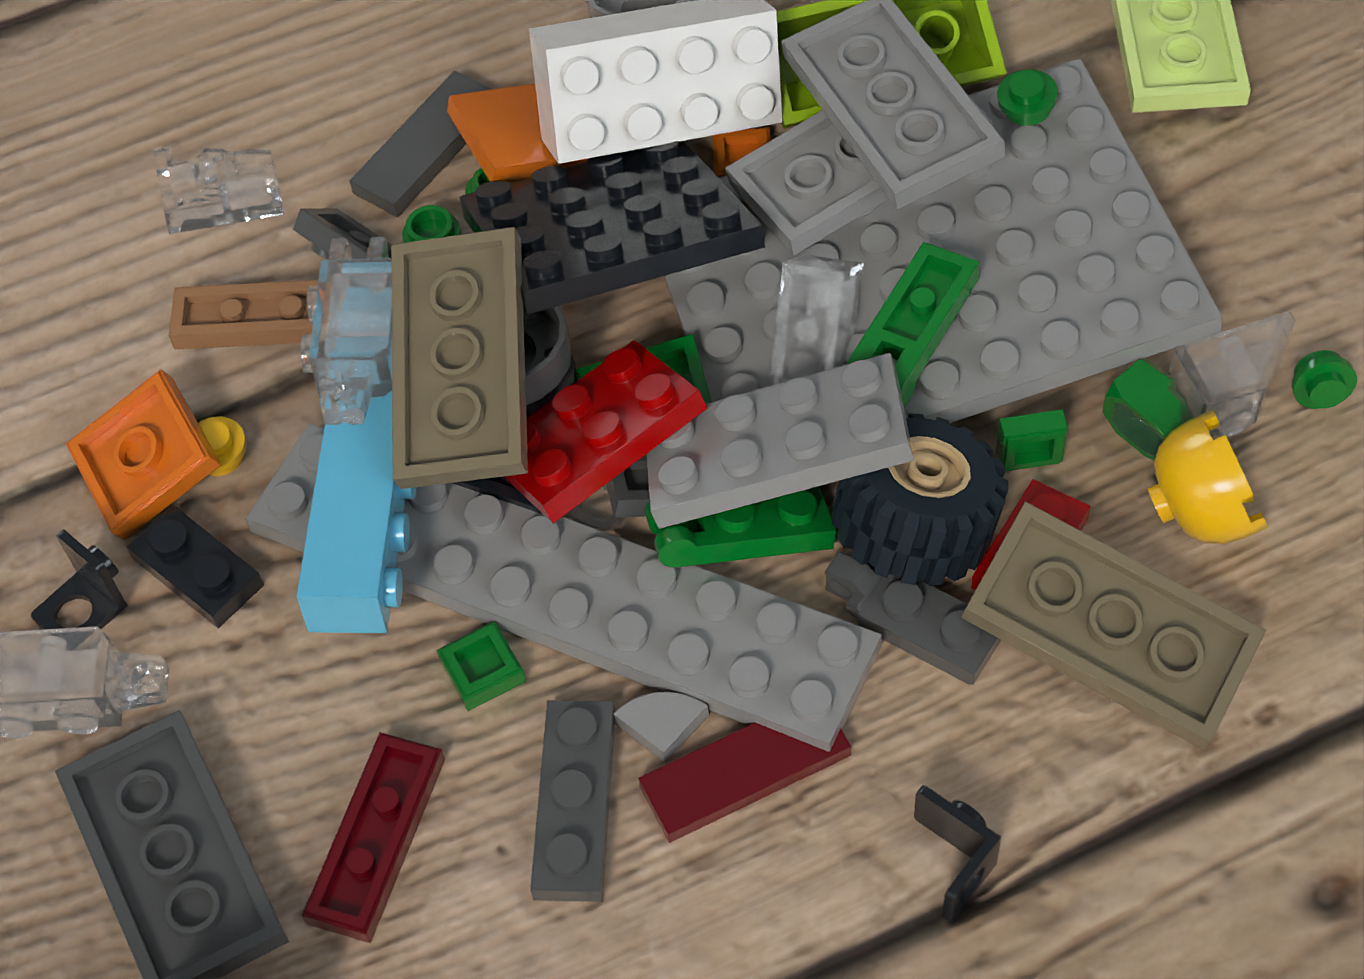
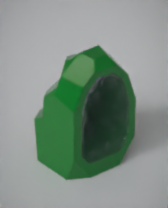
[1102,358,1192,461]

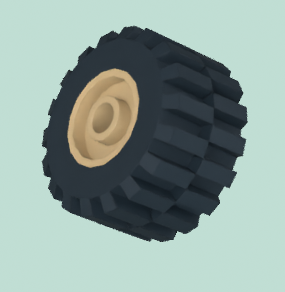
[831,413,1008,586]

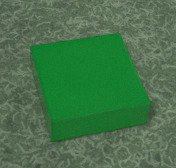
[996,409,1068,472]
[436,621,527,711]

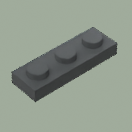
[530,700,616,902]

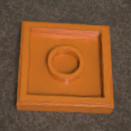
[447,83,589,182]
[66,369,221,540]

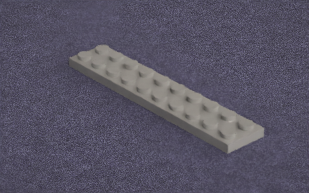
[245,423,882,752]

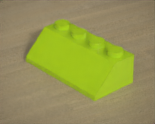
[776,0,1007,128]

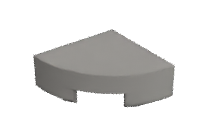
[613,692,709,763]

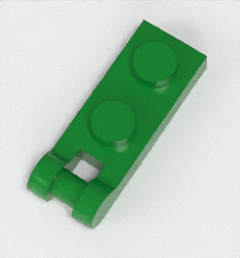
[846,242,980,407]
[645,487,836,567]

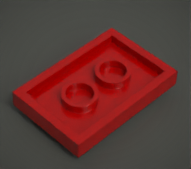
[504,340,708,523]

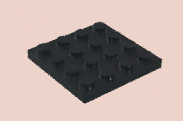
[459,141,765,315]

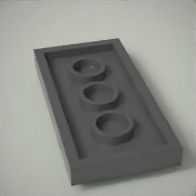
[55,710,289,979]

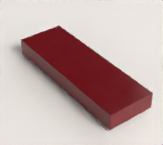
[638,722,852,843]
[302,732,445,943]

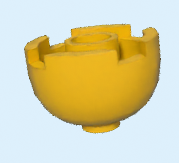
[1147,409,1268,544]

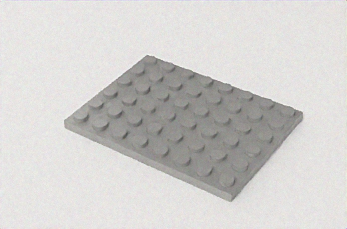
[663,58,1223,423]

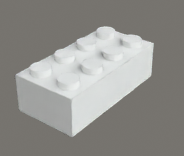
[529,0,783,164]

